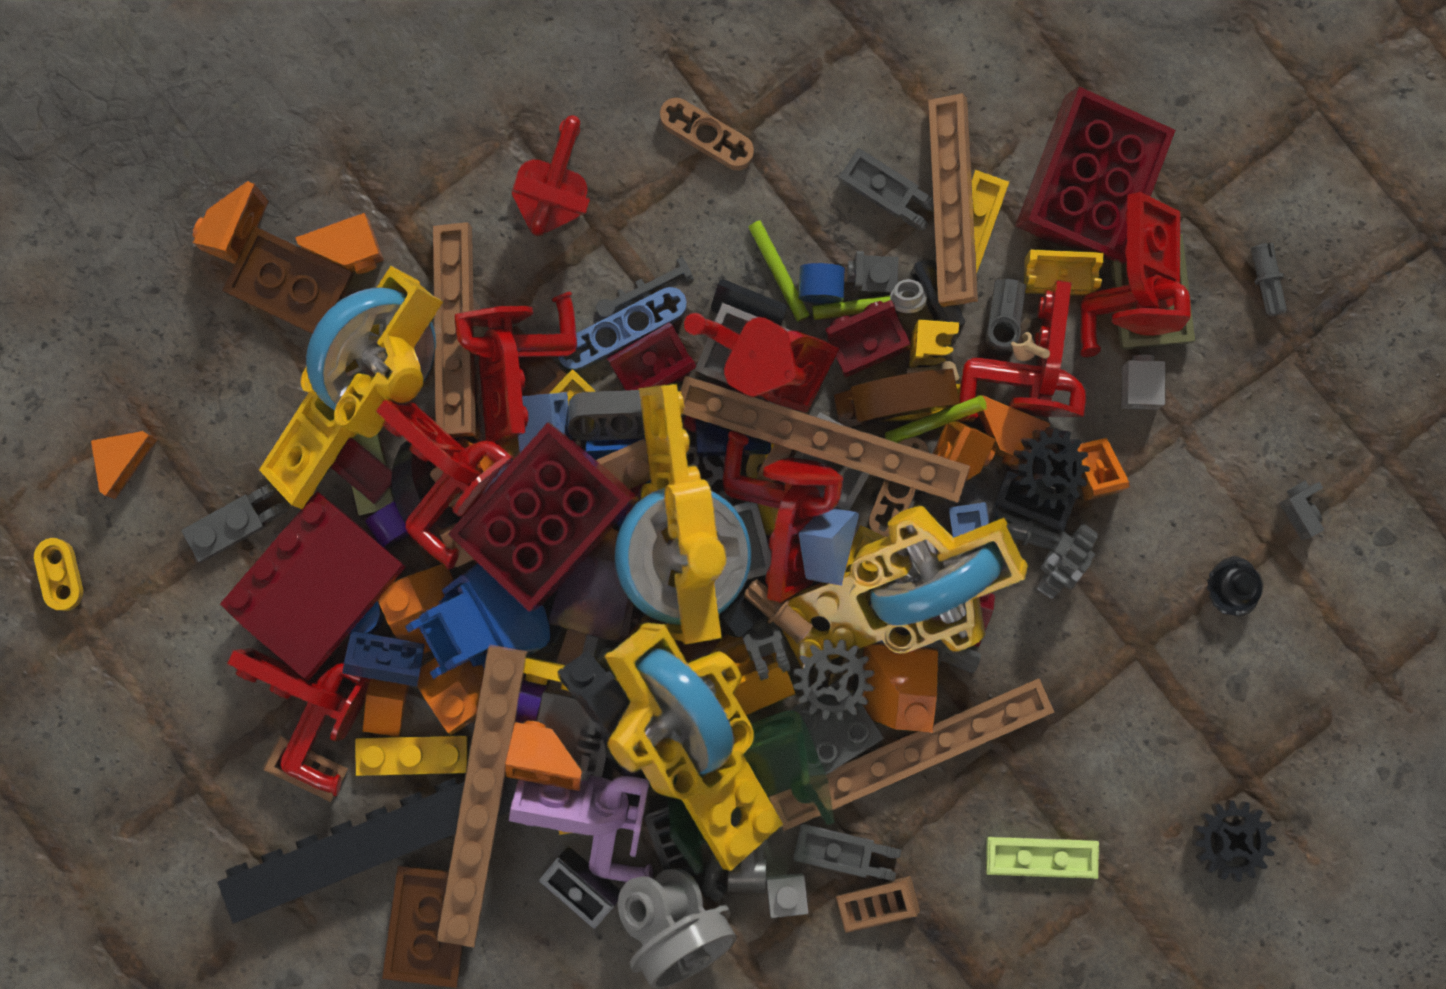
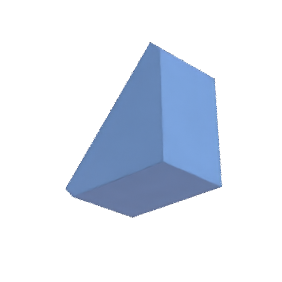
[799,509,859,586]

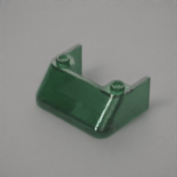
[668,710,835,874]

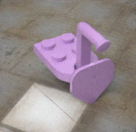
[509,775,653,882]

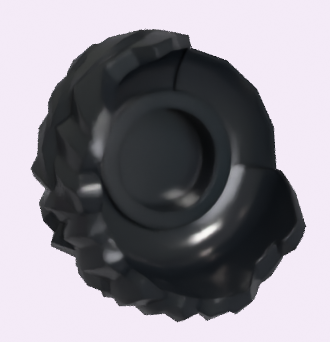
[1207,556,1264,616]

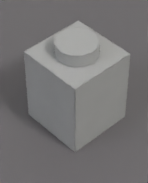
[1121,355,1165,410]
[766,873,808,918]

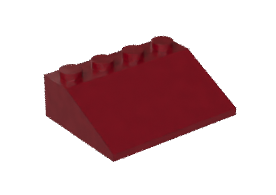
[1015,86,1176,264]
[448,422,639,612]
[220,491,406,681]

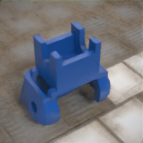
[405,563,550,679]

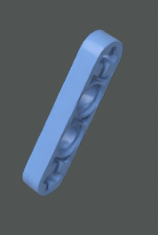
[558,287,687,372]

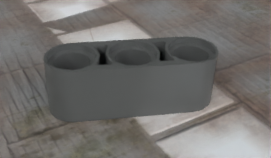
[568,390,645,441]

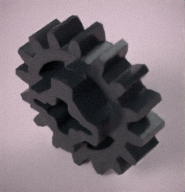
[1010,428,1090,509]
[1192,800,1276,882]

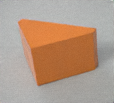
[91,431,157,499]
[1077,438,1130,501]
[363,678,409,737]

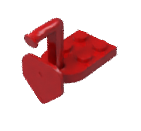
[512,115,590,236]
[1080,192,1191,357]
[958,280,1086,421]
[454,291,577,444]
[684,313,840,413]
[375,400,514,570]
[723,431,843,602]
[227,648,370,797]

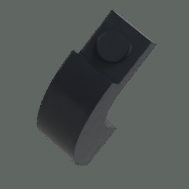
[392,441,462,543]
[557,650,656,777]

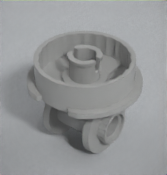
[618,868,737,989]

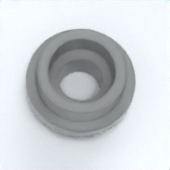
[890,279,927,313]

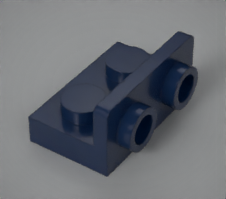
[342,631,425,687]

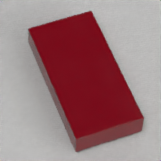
[330,438,392,505]

